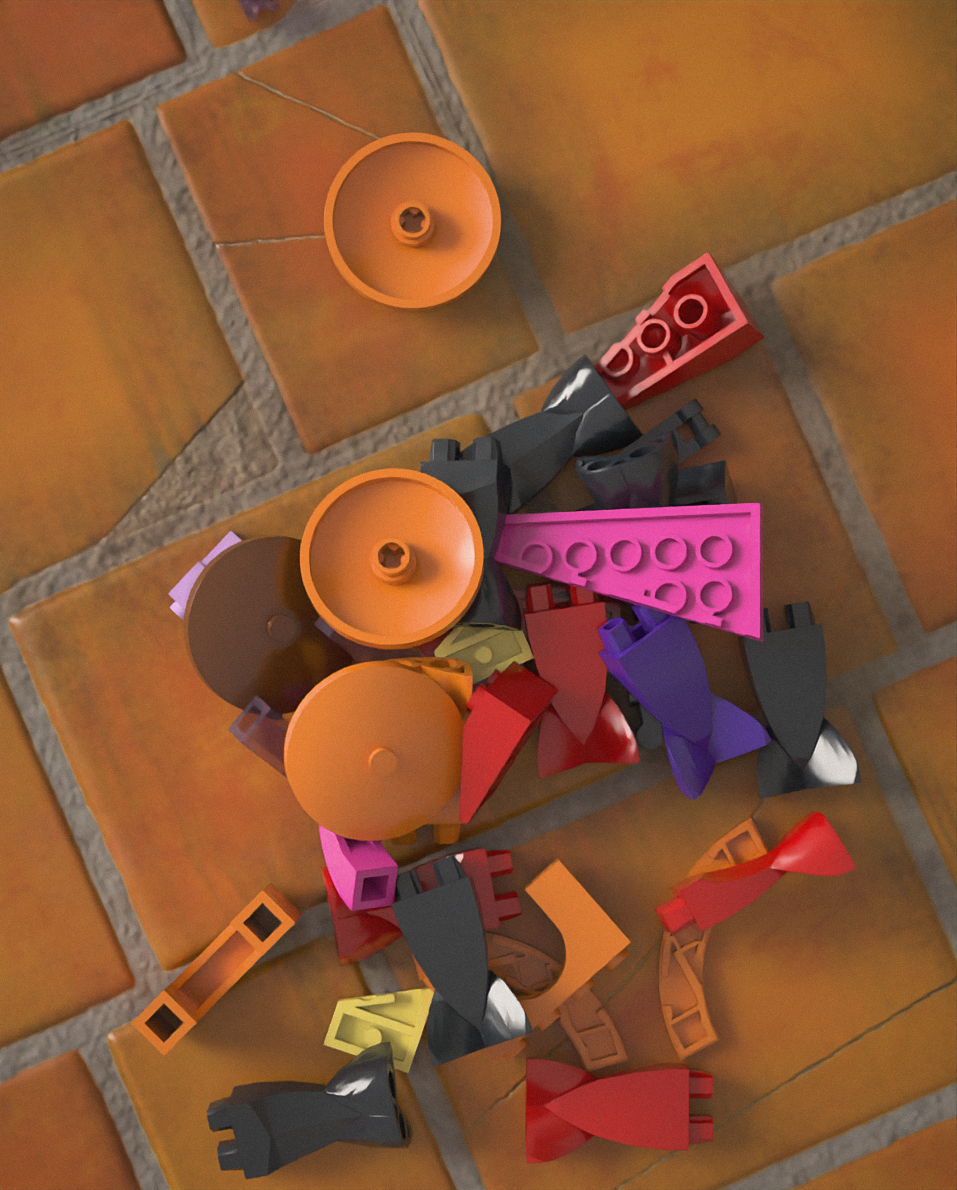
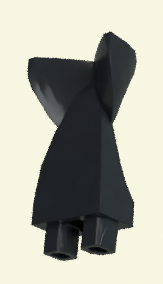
[460,354,643,515]
[575,429,697,624]
[420,437,522,631]
[738,601,862,798]
[392,855,533,1067]
[207,1042,413,1179]

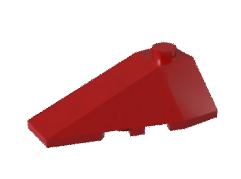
[595,252,765,410]

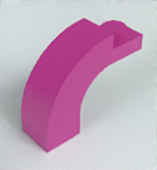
[319,825,398,911]

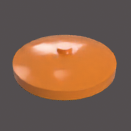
[324,132,501,311]
[300,468,484,649]
[284,661,464,841]

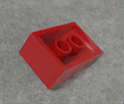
[459,661,559,825]

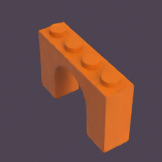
[423,858,631,1063]
[131,883,303,1056]

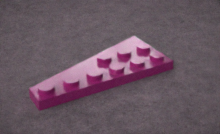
[494,503,763,642]

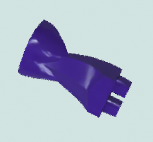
[598,604,772,800]

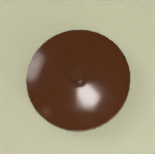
[183,535,358,715]

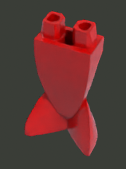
[522,581,640,778]
[654,811,856,935]
[321,847,521,967]
[525,1057,713,1163]

